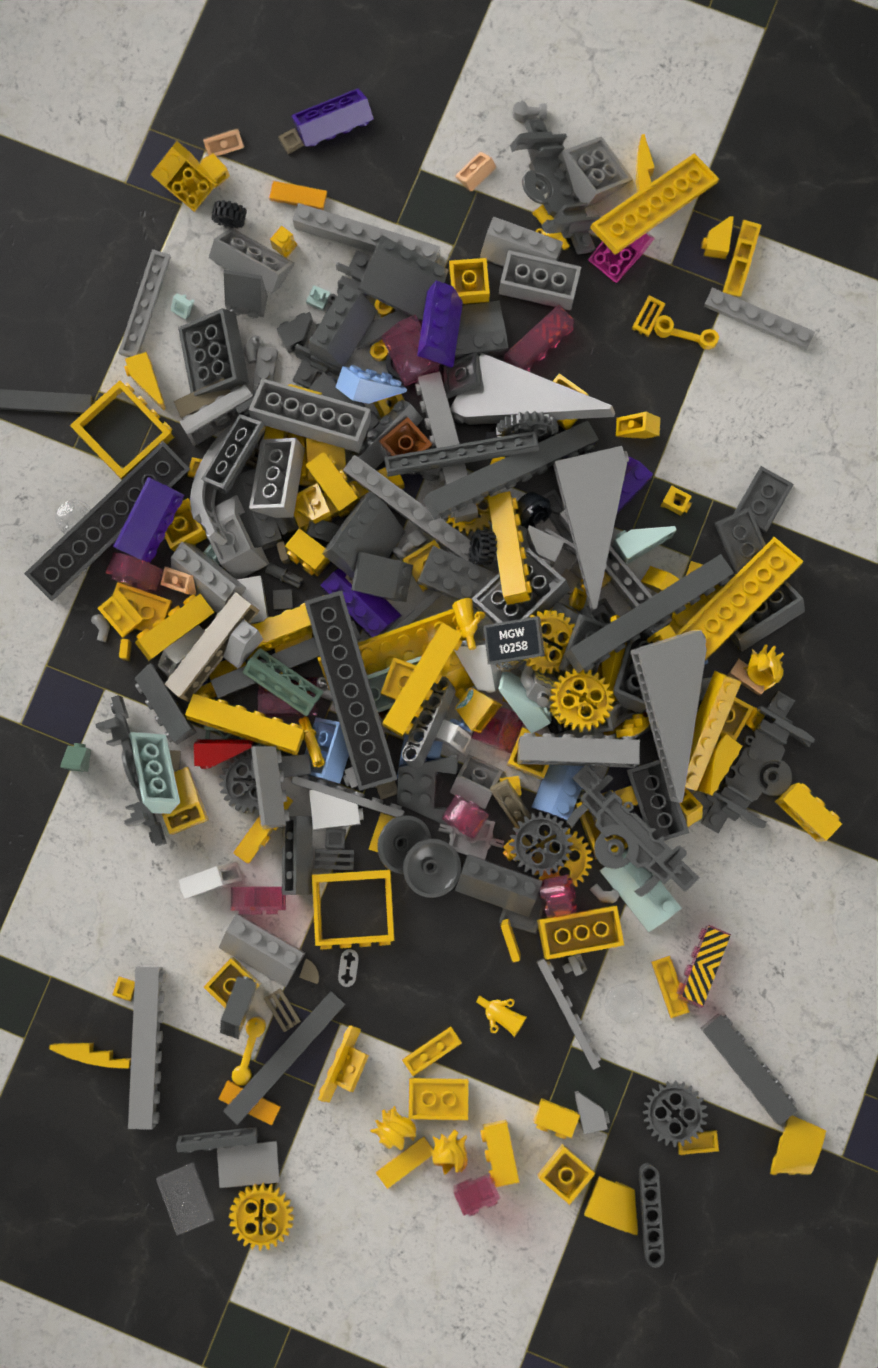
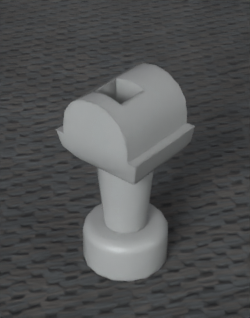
[513,101,547,122]
[392,528,428,561]

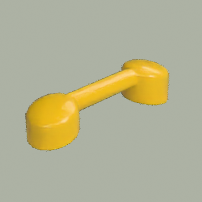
[370,300,395,362]
[654,315,719,349]
[232,1016,266,1086]

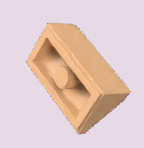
[203,128,244,156]
[455,152,496,191]
[160,567,196,595]
[728,659,765,696]

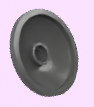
[378,815,431,874]
[403,839,461,898]

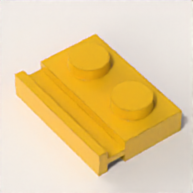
[97,590,144,638]

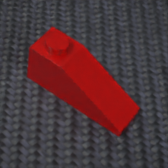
[194,739,255,769]

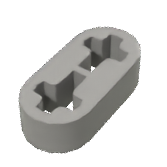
[338,949,359,987]

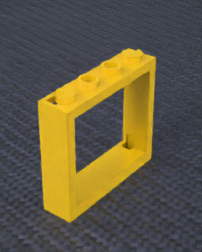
[70,380,174,480]
[312,870,395,949]

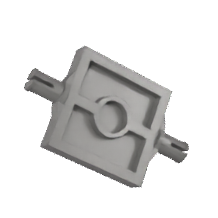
[439,812,504,860]

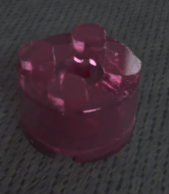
[442,794,489,839]
[540,874,577,918]

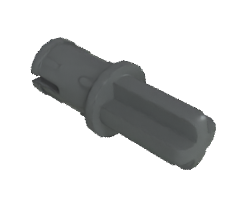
[265,562,303,588]

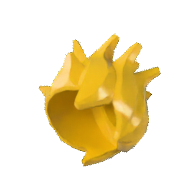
[744,644,784,690]
[370,1106,416,1150]
[429,1129,468,1175]

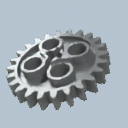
[496,411,558,443]
[219,751,282,814]
[509,812,573,876]
[643,1080,708,1147]

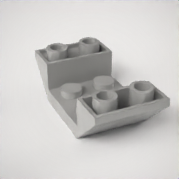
[205,495,269,580]

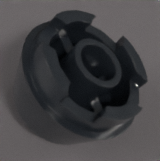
[515,492,552,530]

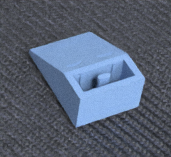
[336,365,407,404]

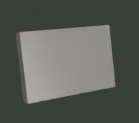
[217,1141,280,1188]

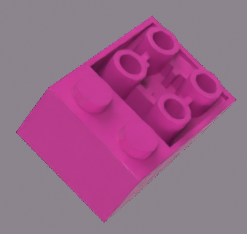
[588,232,655,283]

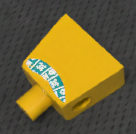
[455,687,502,733]

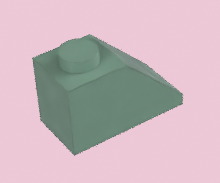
[60,743,91,772]

